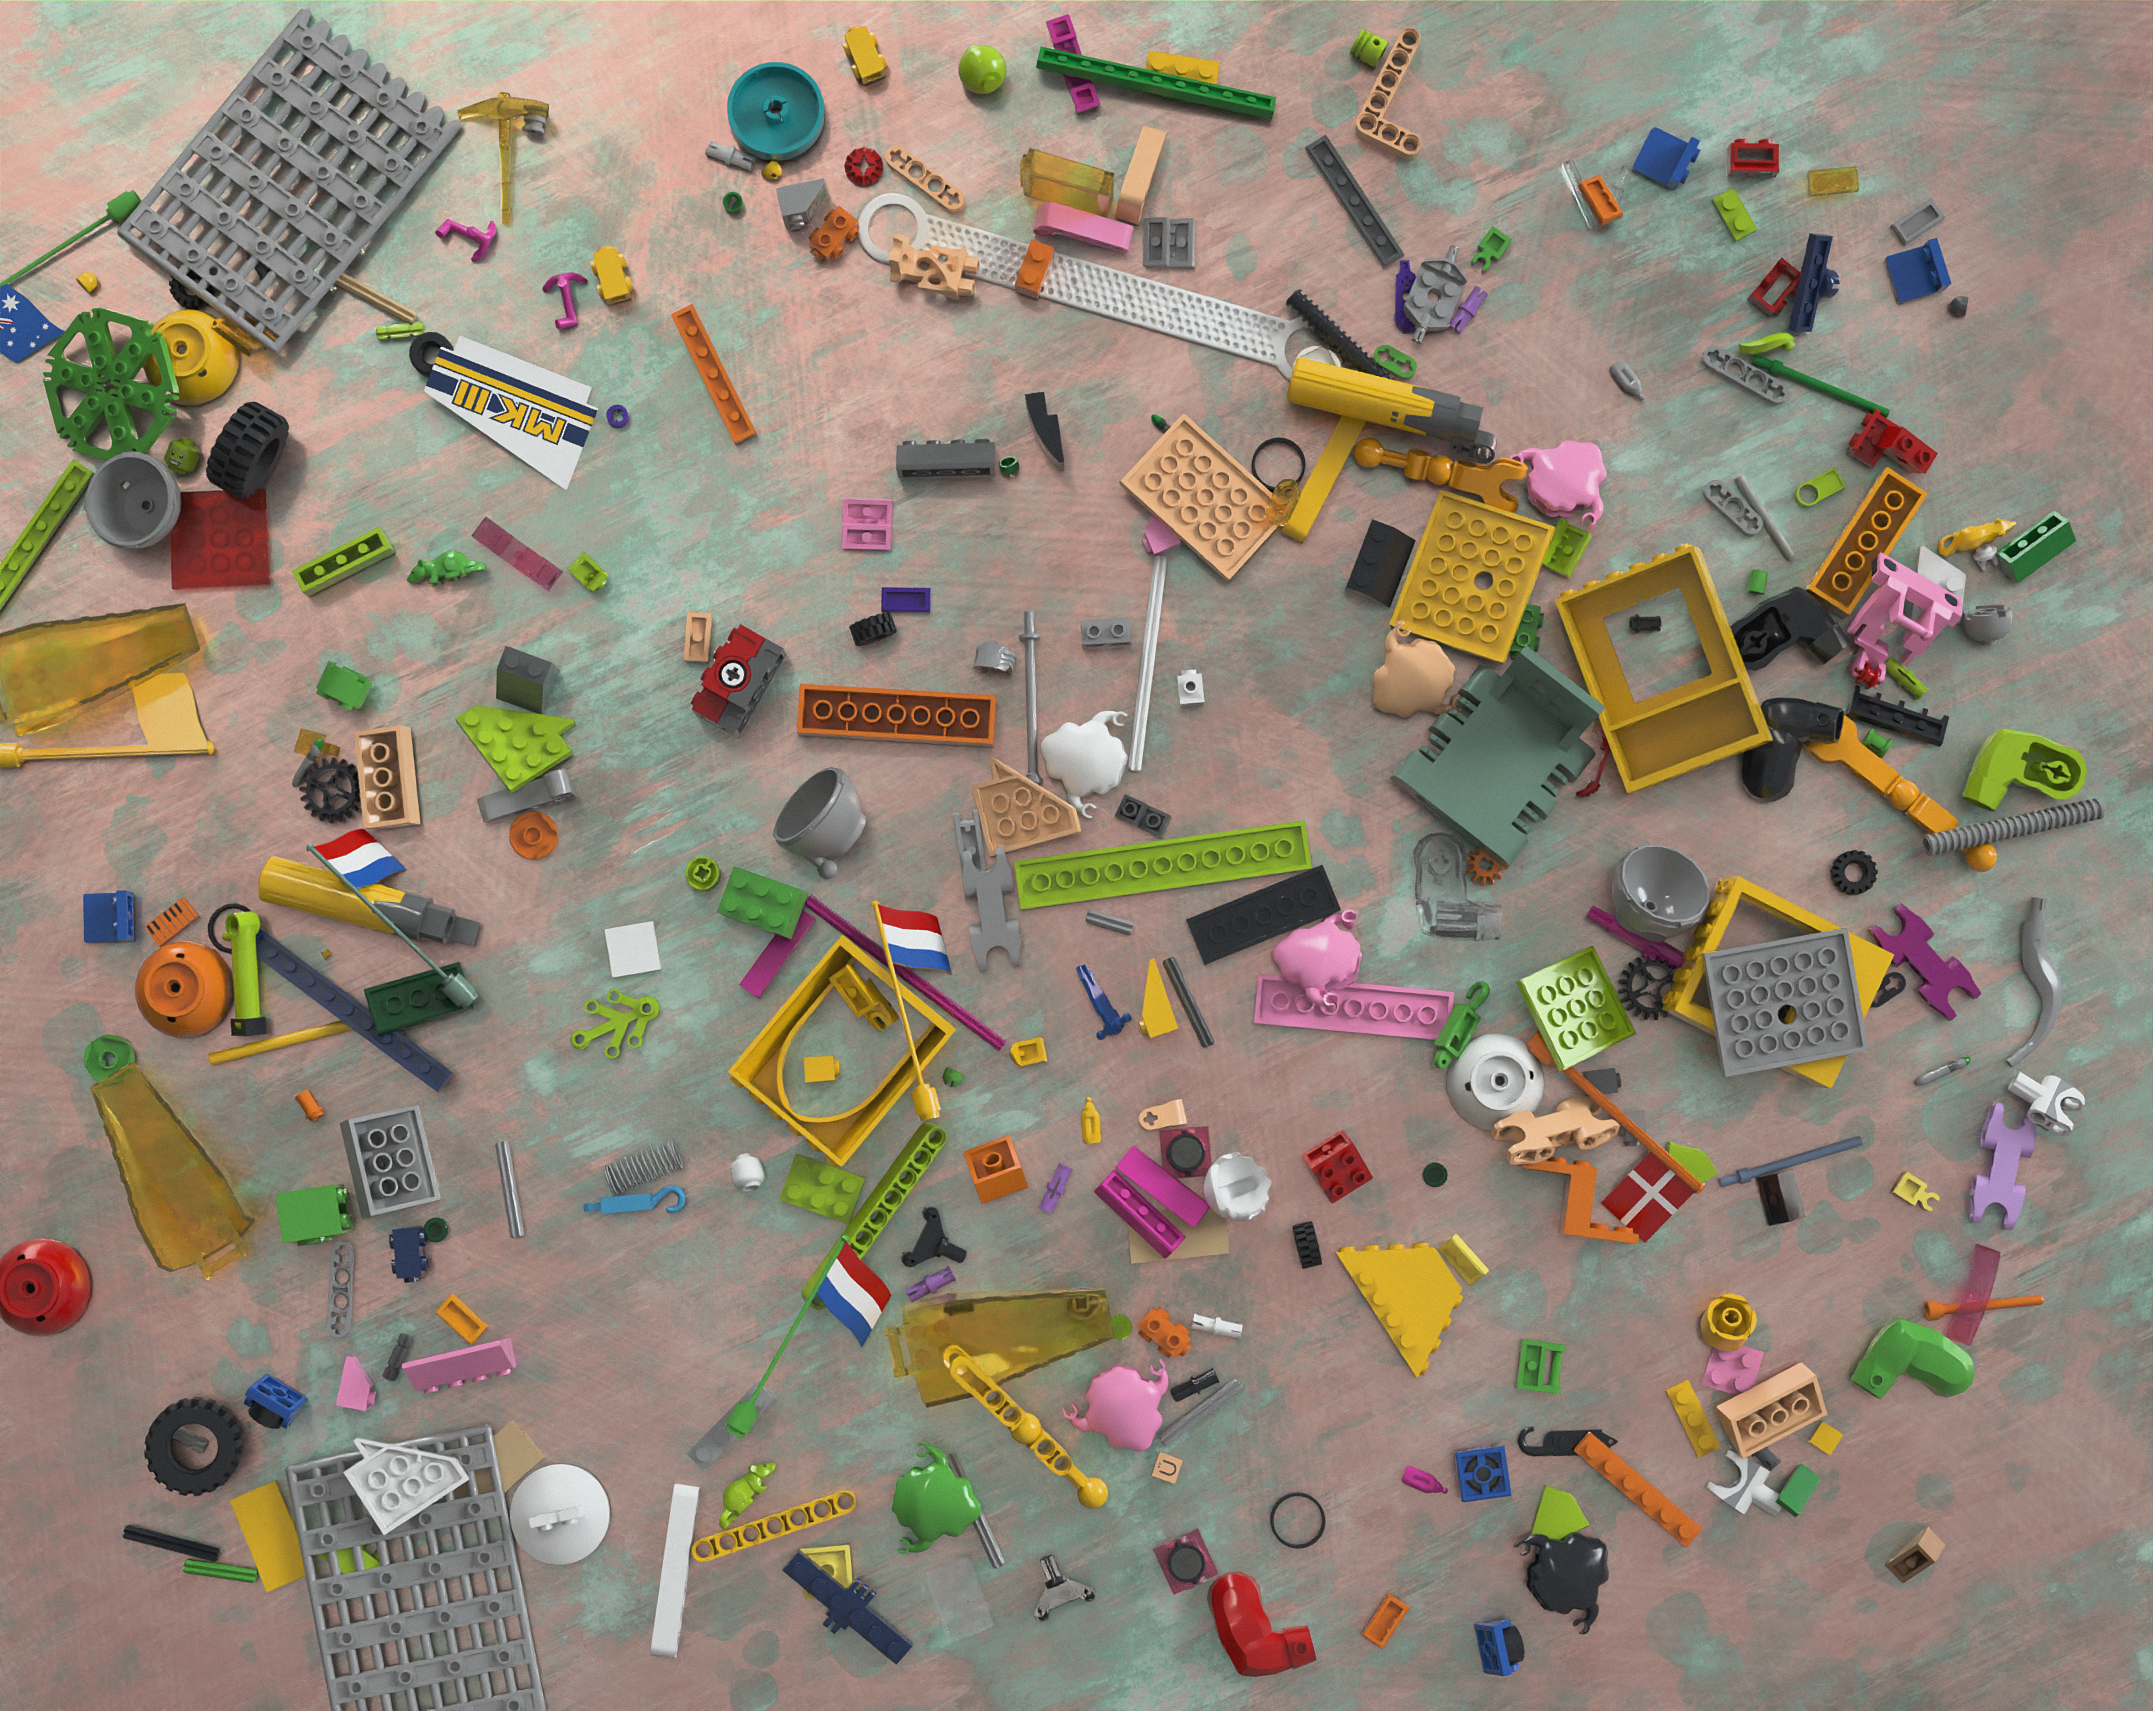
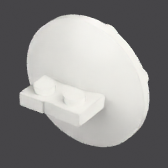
[510,1464,610,1565]

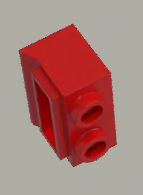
[1727,139,1780,178]
[1747,257,1801,317]

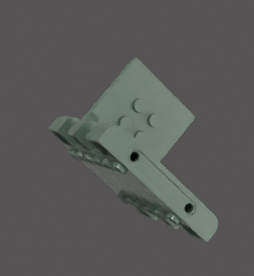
[1390,646,1605,869]

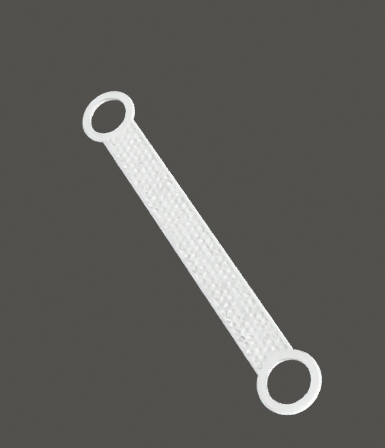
[857,193,1345,382]

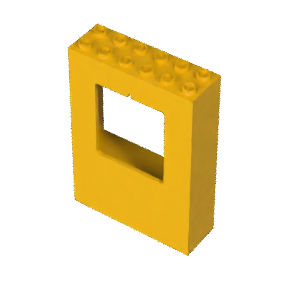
[1555,543,1773,793]

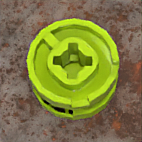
[685,856,721,892]

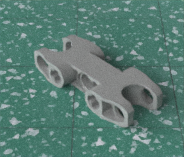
[962,845,1021,971]

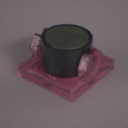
[1159,1126,1212,1179]
[1153,1528,1219,1595]

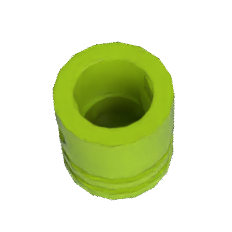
[1350,28,1389,67]

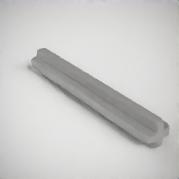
[495,1141,524,1239]
[1159,1378,1243,1446]

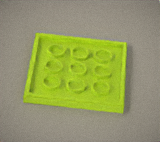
[1516,945,1636,1072]

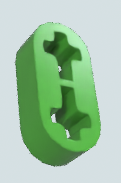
[1373,345,1417,380]

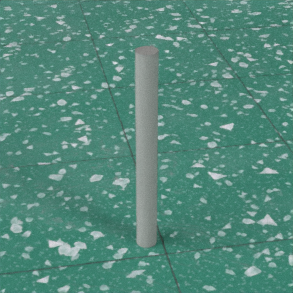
[1735,475,1796,561]

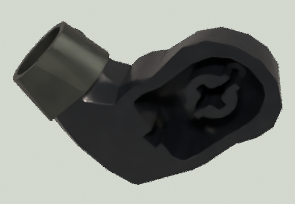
[1730,587,1851,671]

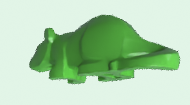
[407,551,486,586]

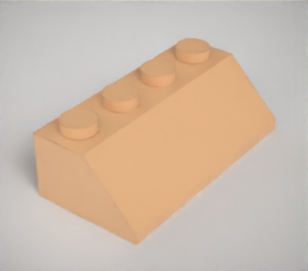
[354,725,420,829]
[1716,1362,1828,1459]

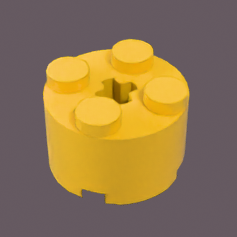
[1701,1294,1757,1351]

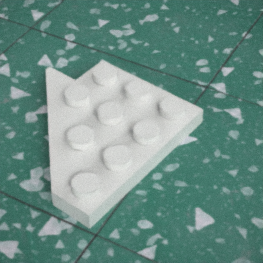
[343,1438,470,1535]

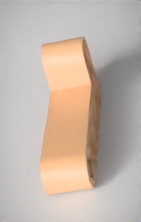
[1115,125,1167,225]

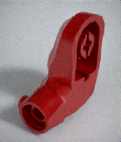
[1207,1572,1317,1677]

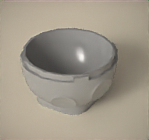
[1612,844,1710,942]

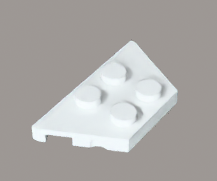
[1910,546,1966,628]

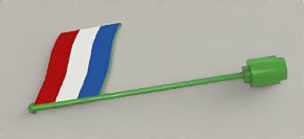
[725,1234,891,1439]

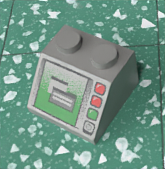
[776,178,828,230]

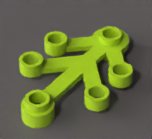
[570,989,660,1059]

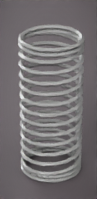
[603,1140,683,1195]

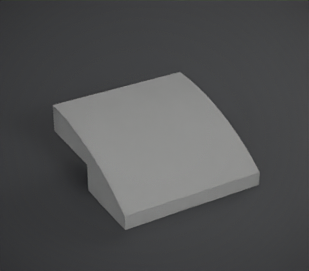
[1143,217,1196,268]

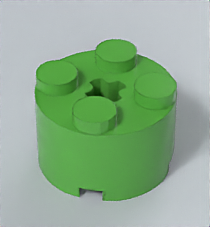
[316,661,373,711]

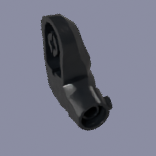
[1741,697,1844,802]

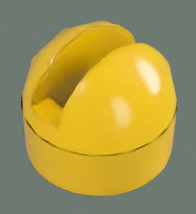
[760,160,781,180]
[76,272,97,293]

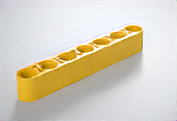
[1281,415,1367,543]
[691,1490,857,1562]

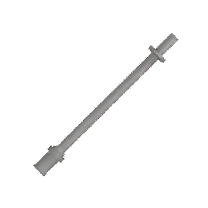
[1019,611,1043,786]

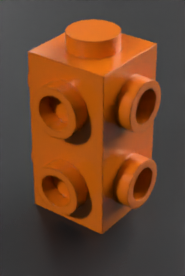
[808,206,859,263]
[1137,1307,1192,1359]

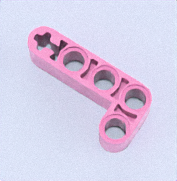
[1032,202,1133,252]

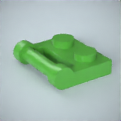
[1516,1339,1566,1394]

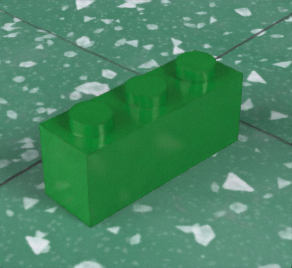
[1996,510,2076,583]

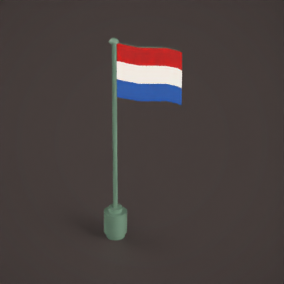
[306,829,478,1009]

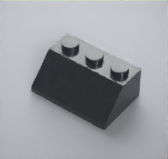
[1344,519,1416,608]

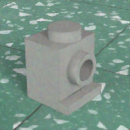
[1618,1111,1646,1146]

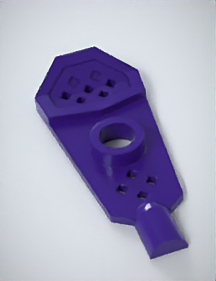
[1394,260,1416,334]

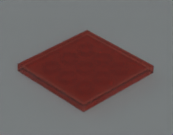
[170,488,271,590]

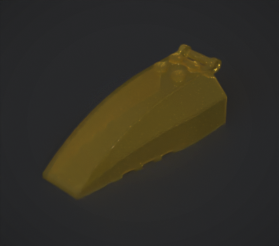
[0,603,200,737]
[90,1062,255,1279]
[884,1289,1115,1408]

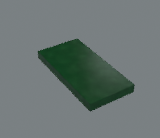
[364,962,474,1036]

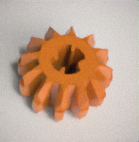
[1464,846,1505,886]

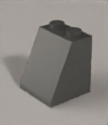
[496,646,560,715]

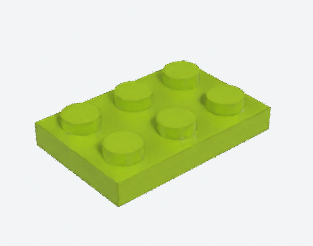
[779,1153,866,1225]

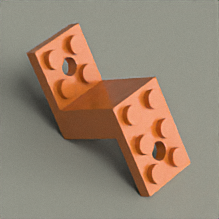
[1517,1157,1639,1244]

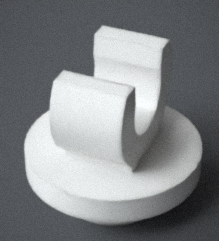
[1973,544,1999,571]

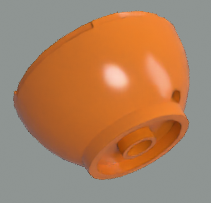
[135,941,233,1038]

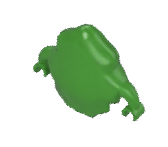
[892,1441,982,1554]

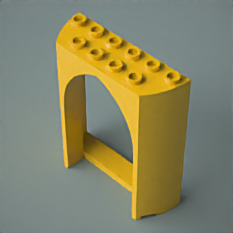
[728,934,956,1168]

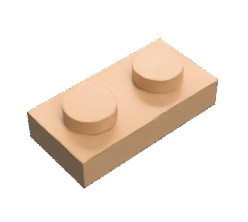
[684,612,712,663]

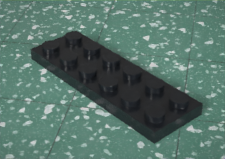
[1186,865,1341,965]

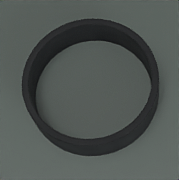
[1252,437,1306,493]
[1270,1492,1326,1549]

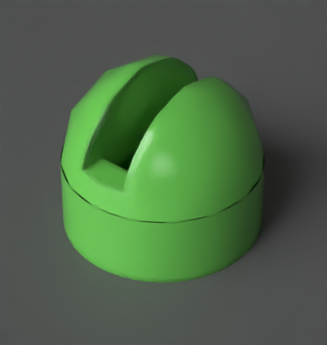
[942,1067,964,1087]

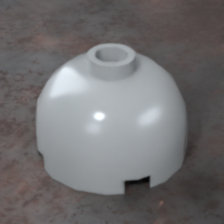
[1962,604,2013,645]

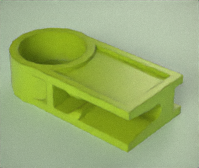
[1794,467,1846,508]

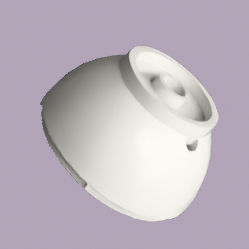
[1447,1033,1545,1131]

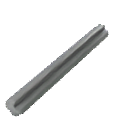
[946,1452,1005,1569]

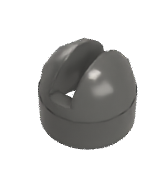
[1950,296,1969,316]

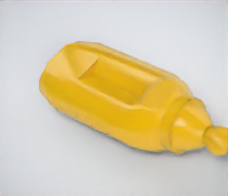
[1081,1097,1101,1144]

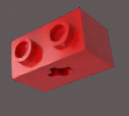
[1876,426,1938,474]

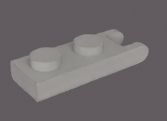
[953,809,987,872]

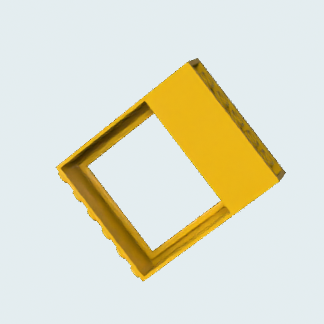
[1661,876,1894,1089]

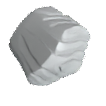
[973,641,1017,675]

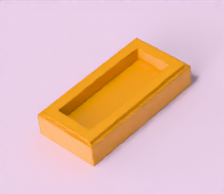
[435,1293,489,1345]

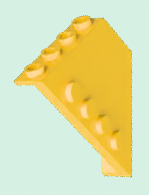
[1335,1243,1463,1378]

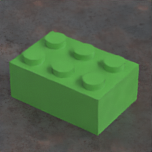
[717,866,808,939]

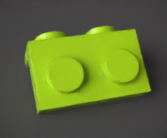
[1542,518,1592,579]

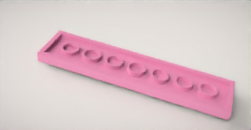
[1254,974,1454,1040]

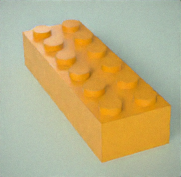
[1805,467,1928,619]

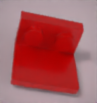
[1301,1130,1373,1203]

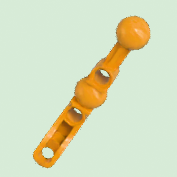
[1354,437,1528,513]

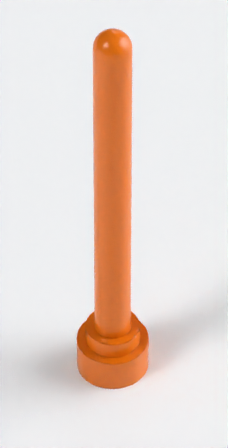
[1925,1295,2044,1321]

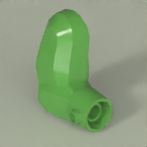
[1851,1318,1975,1400]

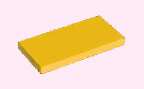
[229,1480,305,1592]

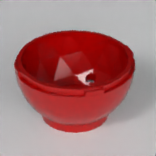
[0,1238,90,1337]

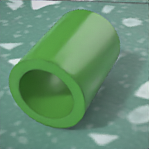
[1747,569,1768,595]

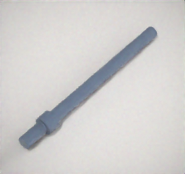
[1719,1136,1863,1188]

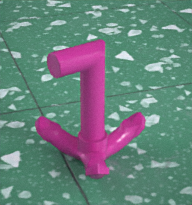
[435,219,496,262]
[542,272,588,329]

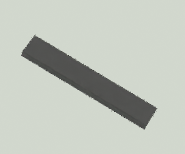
[1305,135,1404,269]

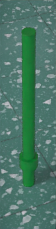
[1752,354,1890,418]

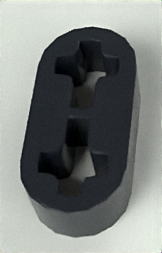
[1870,972,1906,1008]

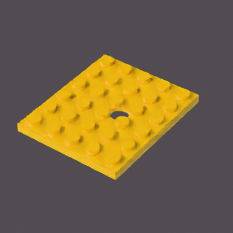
[1389,489,1555,665]

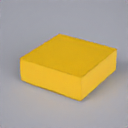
[1808,1421,1843,1456]

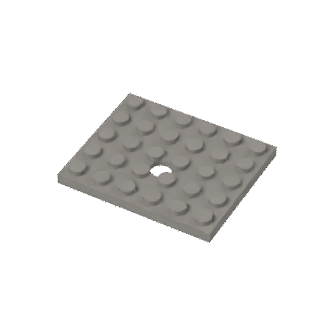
[1702,928,1869,1077]

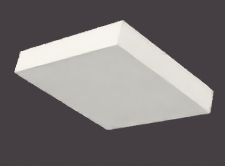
[604,921,662,978]

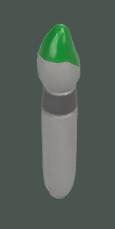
[292,739,323,787]
[1915,1057,1971,1086]

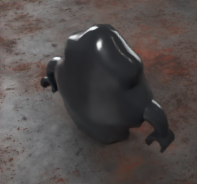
[1513,1532,1609,1634]

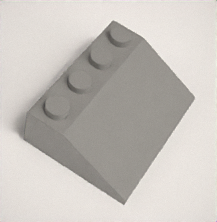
[339,1104,440,1219]

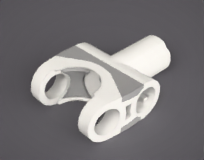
[2008,1072,2085,1137]
[1706,1450,1782,1517]

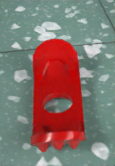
[1576,728,1611,798]

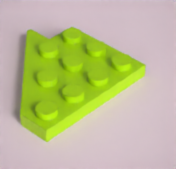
[455,705,576,794]

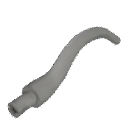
[2006,897,2063,1068]

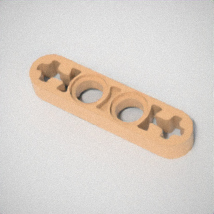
[885,145,965,212]

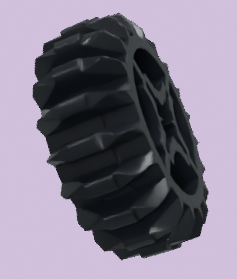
[299,757,361,824]
[1618,955,1676,1021]

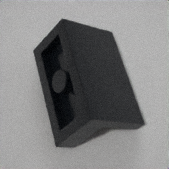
[1757,1169,1806,1226]

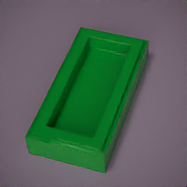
[1775,1463,1821,1517]

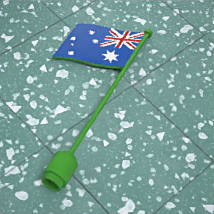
[0,190,141,363]

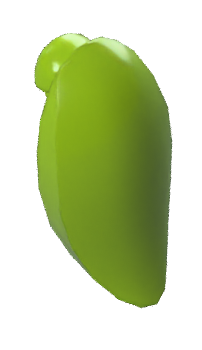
[1738,332,1795,354]

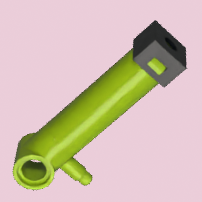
[222,911,266,1036]

